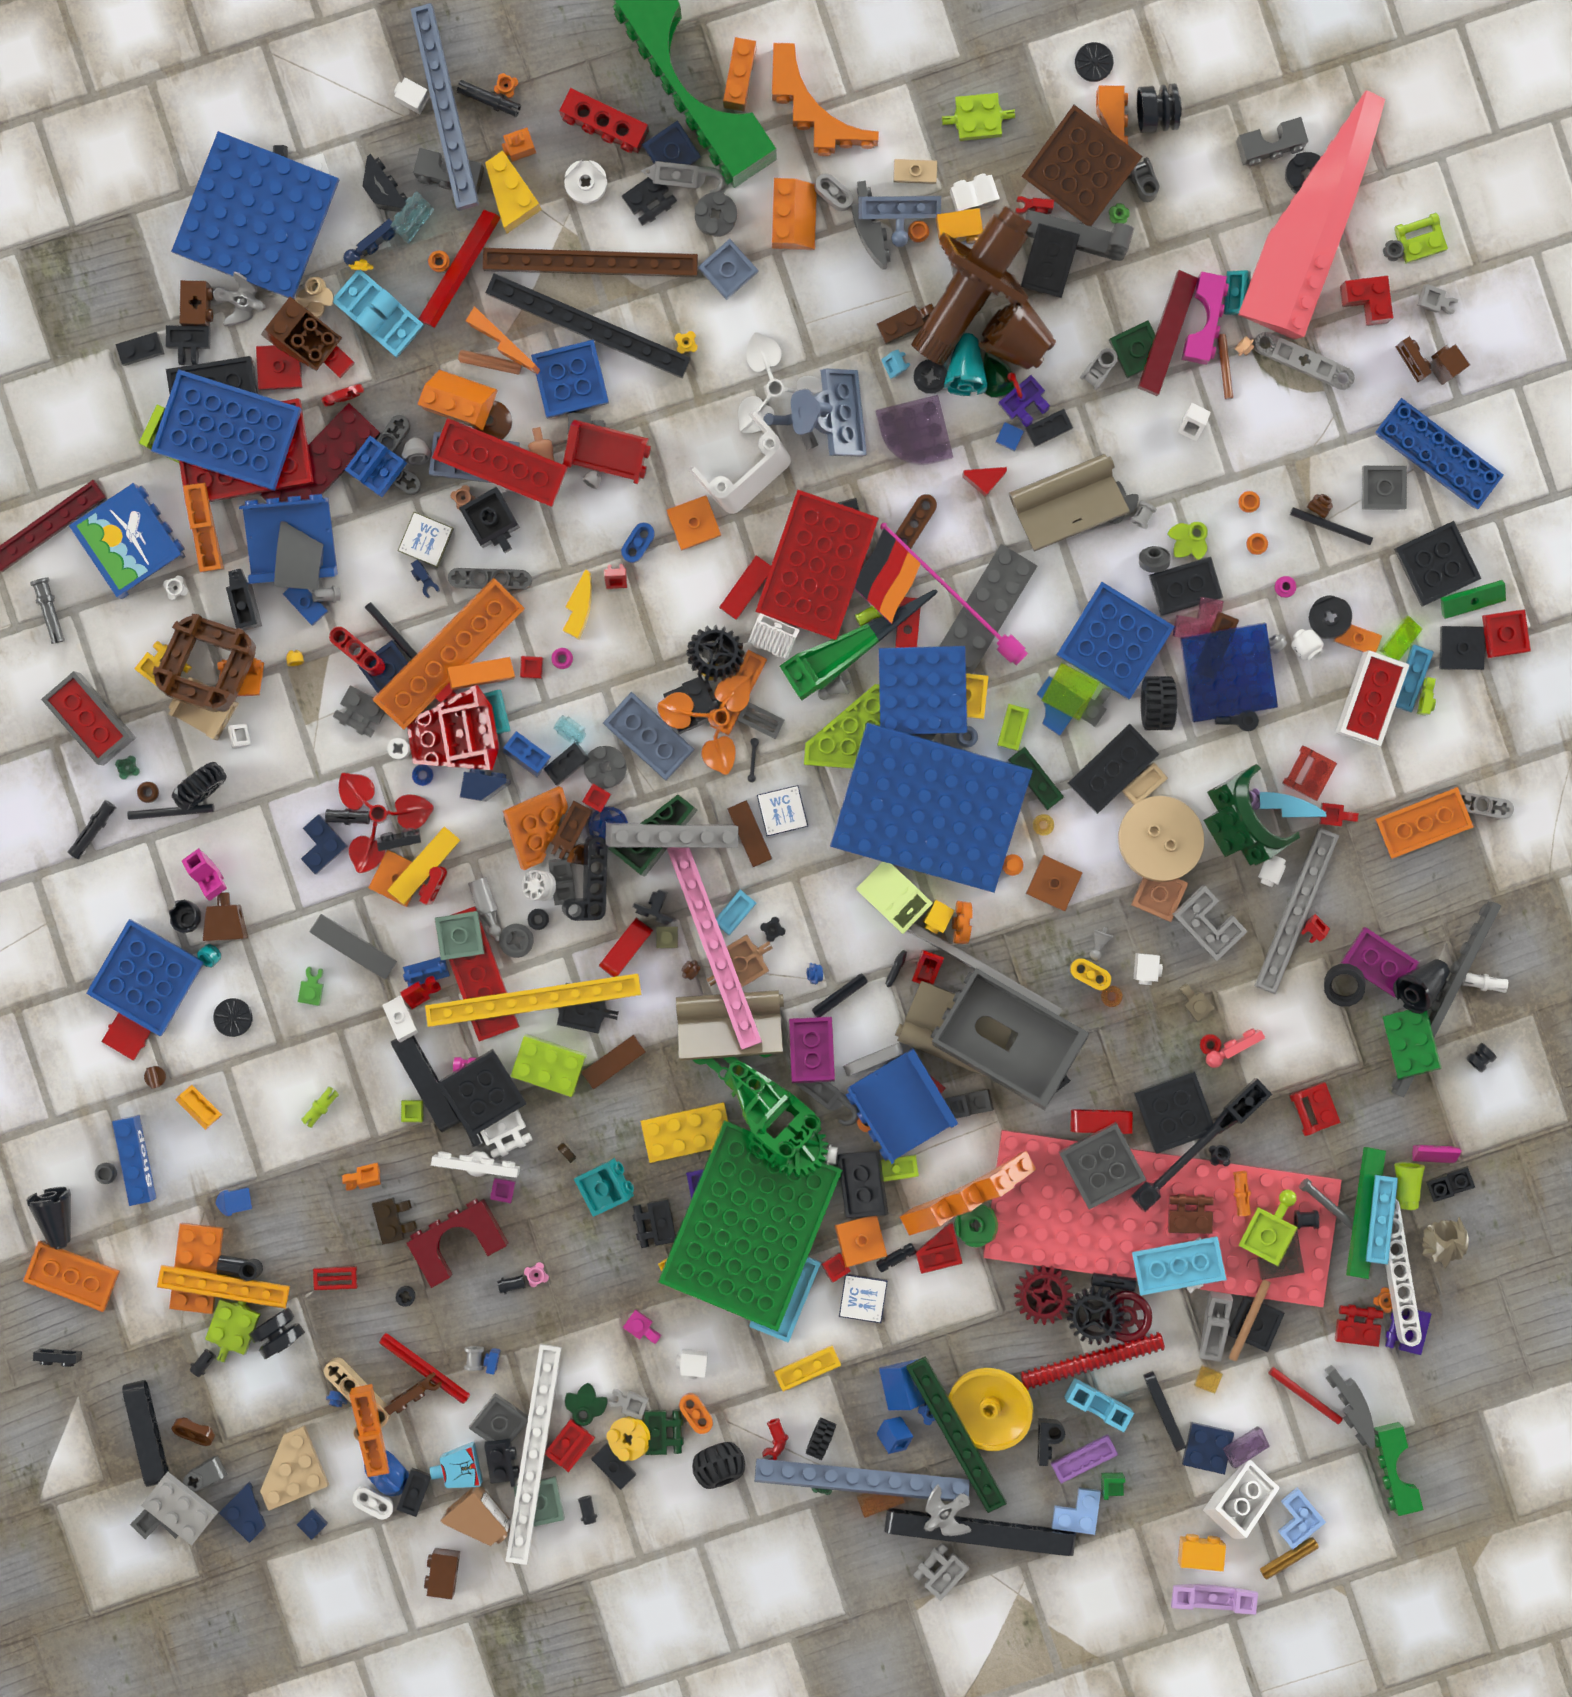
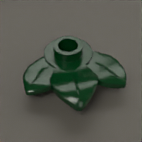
[565,1383,608,1426]

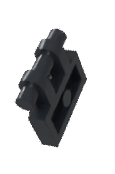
[621,177,677,226]
[632,1199,676,1248]

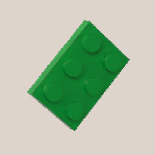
[1382,1010,1442,1080]

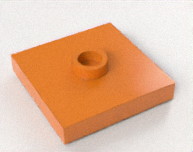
[666,495,721,551]
[368,850,414,907]
[835,1216,887,1267]

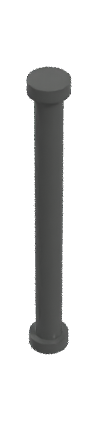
[1299,1178,1353,1230]

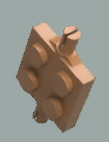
[707,934,773,987]

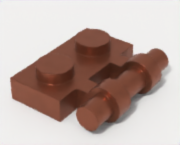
[1168,1194,1214,1234]

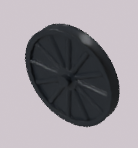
[1075,42,1114,82]
[213,998,253,1037]

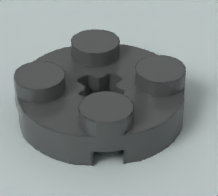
[695,192,737,237]
[584,746,627,789]

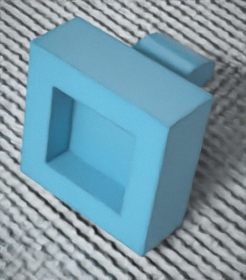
[881,349,910,379]

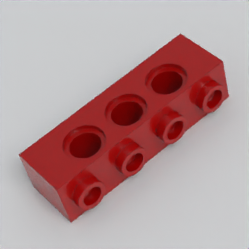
[559,88,649,153]

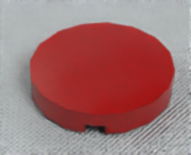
[321,384,364,407]

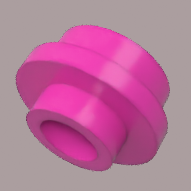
[1274,576,1296,598]
[551,648,573,669]

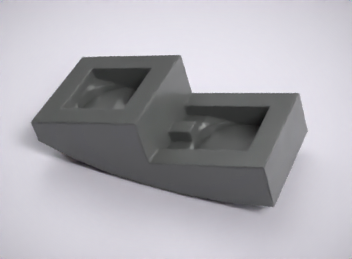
[548,857,576,906]
[945,1089,994,1119]

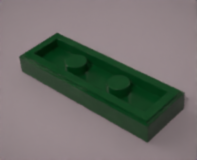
[1008,747,1064,810]

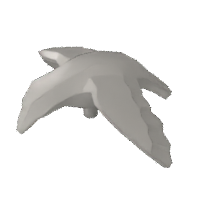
[212,271,266,326]
[924,1484,971,1536]

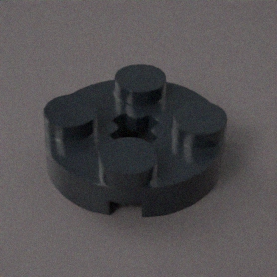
[1285,152,1321,194]
[1308,595,1353,639]

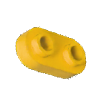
[1070,958,1111,990]

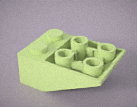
[856,861,933,934]

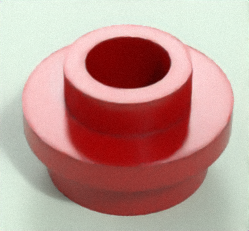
[1200,1034,1221,1055]

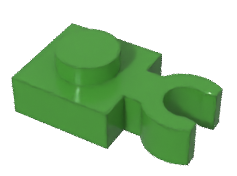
[297,966,324,1006]

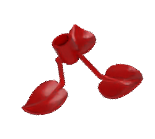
[339,773,434,873]

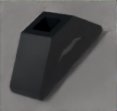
[362,154,411,214]

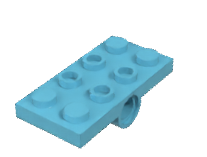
[333,270,425,358]

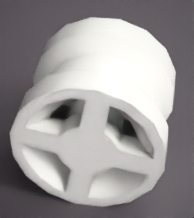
[387,738,411,760]

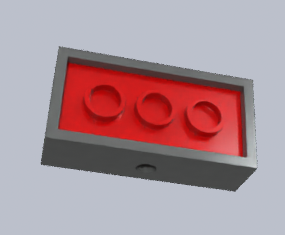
[41,671,136,766]

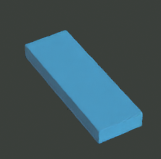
[1395,645,1434,713]

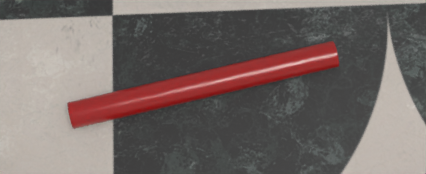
[1268,1367,1343,1425]

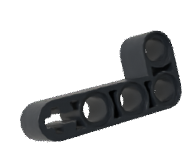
[562,835,608,921]

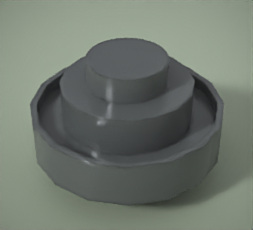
[1139,546,1171,573]

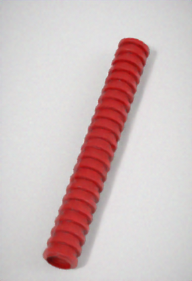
[1020,1332,1165,1390]

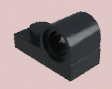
[1037,1418,1066,1466]

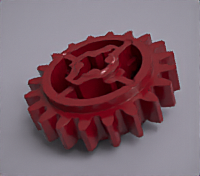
[1014,1265,1074,1325]

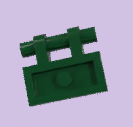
[644,1409,684,1455]

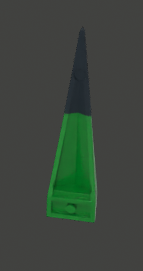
[780,590,938,701]

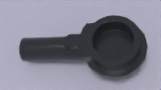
[1215,710,1259,732]

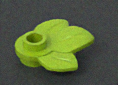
[1167,522,1208,560]

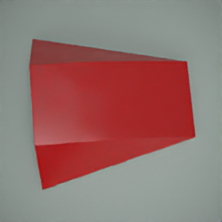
[407,685,499,770]

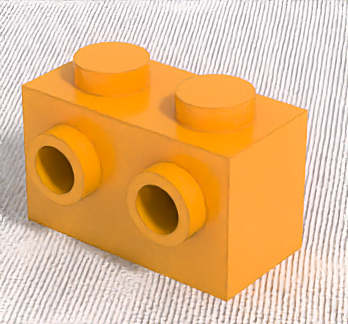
[936,208,983,245]
[1177,1534,1226,1572]

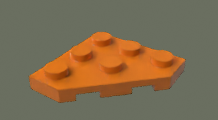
[503,786,568,870]

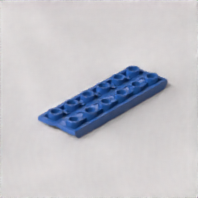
[1375,398,1504,510]

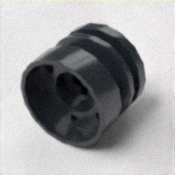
[1136,83,1182,133]

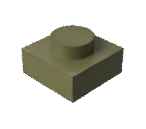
[656,926,678,948]

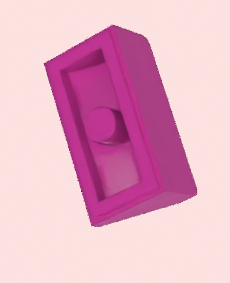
[1412,1145,1461,1163]

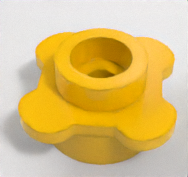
[675,331,698,354]

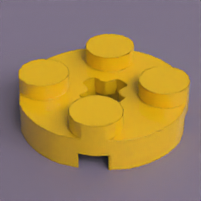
[606,1416,650,1461]

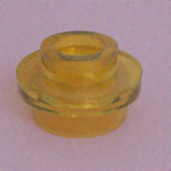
[1033,814,1054,836]

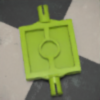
[942,93,1015,141]
[205,1298,261,1362]

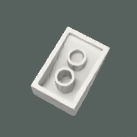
[1203,1459,1280,1539]

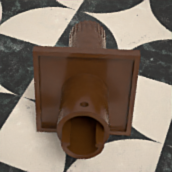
[911,206,1032,366]

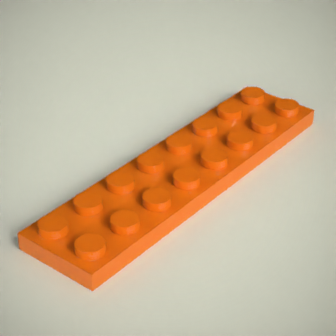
[372,578,525,730]

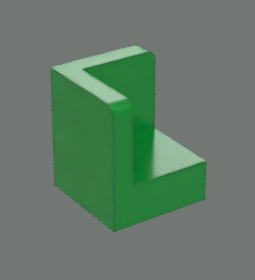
[1101,1472,1125,1500]

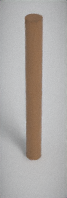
[1229,1279,1271,1361]

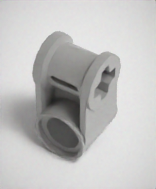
[1079,348,1117,391]

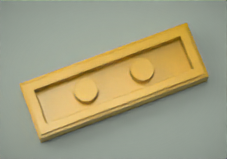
[774,1345,841,1392]

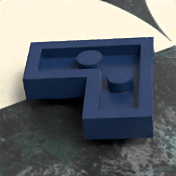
[301,814,348,875]

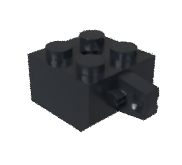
[459,487,520,553]

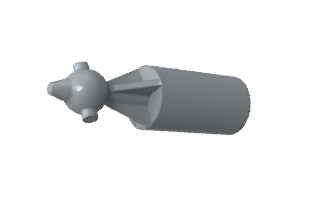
[468,877,501,941]

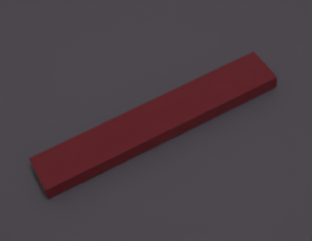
[1138,270,1198,396]
[0,480,107,572]

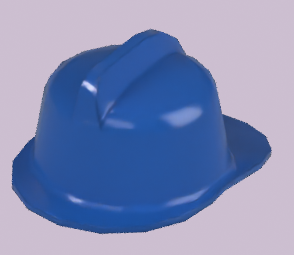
[364,1451,409,1497]

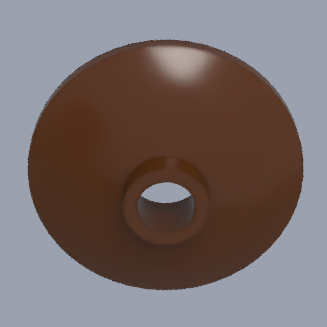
[470,400,512,440]

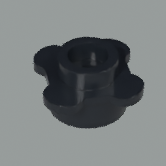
[760,917,785,942]
[1209,1145,1231,1166]

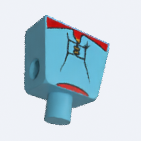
[430,1441,483,1488]

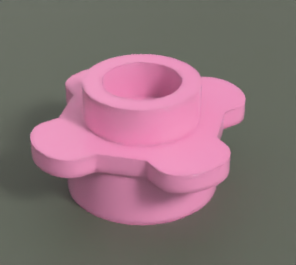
[524,1262,549,1287]

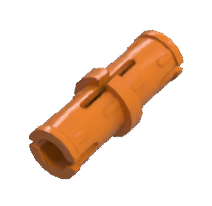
[1233,1171,1251,1216]

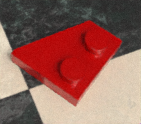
[916,1222,963,1274]

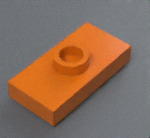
[1333,624,1382,653]

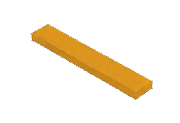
[157,1265,290,1309]

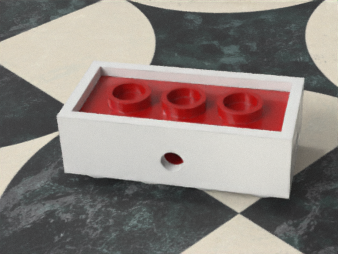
[1335,650,1409,747]

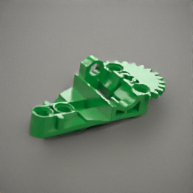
[724,1061,828,1177]

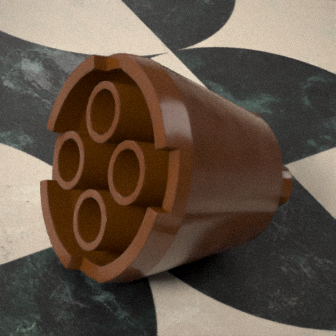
[979,301,1056,370]

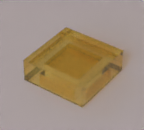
[1194,1365,1223,1394]

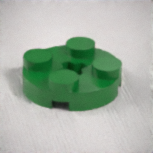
[954,1204,998,1247]

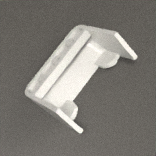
[688,412,791,514]

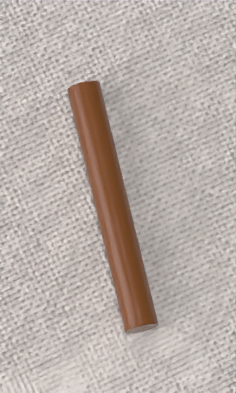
[1218,334,1233,399]

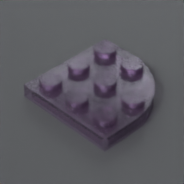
[875,395,953,465]

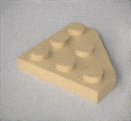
[260,1425,329,1511]

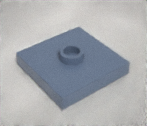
[698,239,758,300]

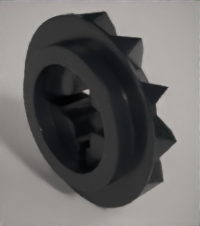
[913,359,947,394]

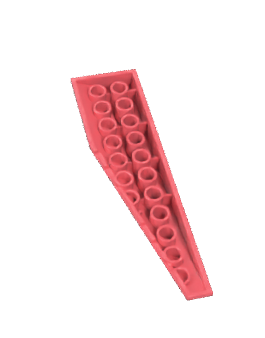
[1238,90,1385,340]

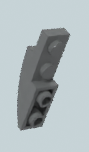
[851,180,890,270]
[1325,1365,1375,1449]

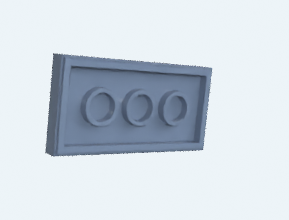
[603,692,695,781]

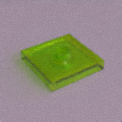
[1041,662,1099,721]

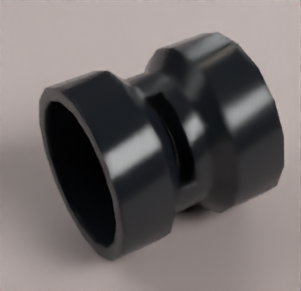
[1466,1043,1497,1073]

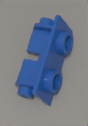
[403,957,450,987]

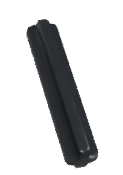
[812,973,868,1017]

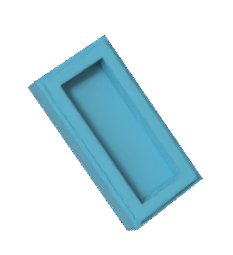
[716,889,757,936]

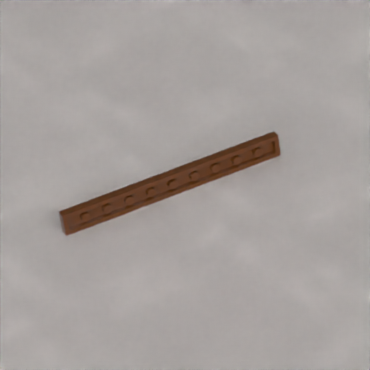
[483,248,698,277]

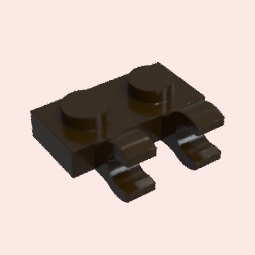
[372,1197,417,1245]

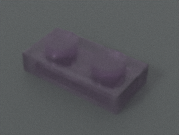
[1223,1426,1270,1469]

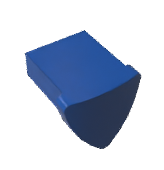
[216,1188,252,1216]

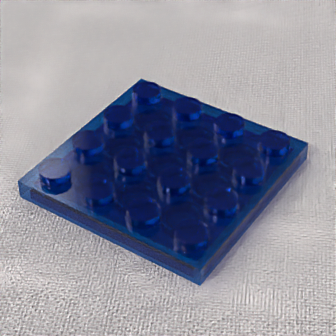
[1180,622,1278,723]

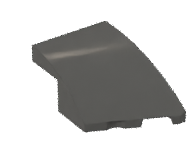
[274,521,324,590]

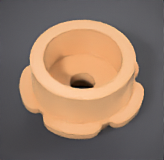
[1235,336,1254,356]

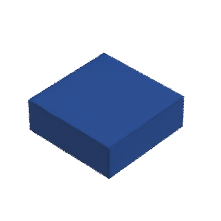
[995,422,1024,451]

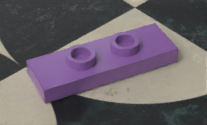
[1051,1434,1118,1484]

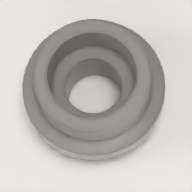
[1267,634,1287,654]

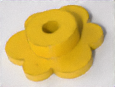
[348,259,374,271]

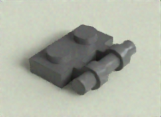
[333,685,385,738]

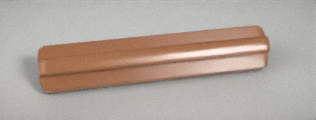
[458,350,522,375]

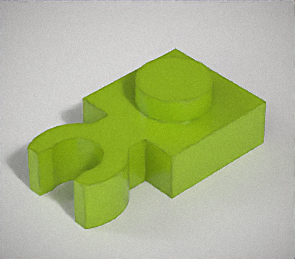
[1417,677,1436,715]

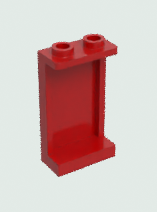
[563,420,651,484]

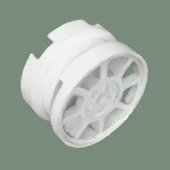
[522,870,556,901]

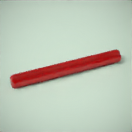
[379,1333,470,1404]

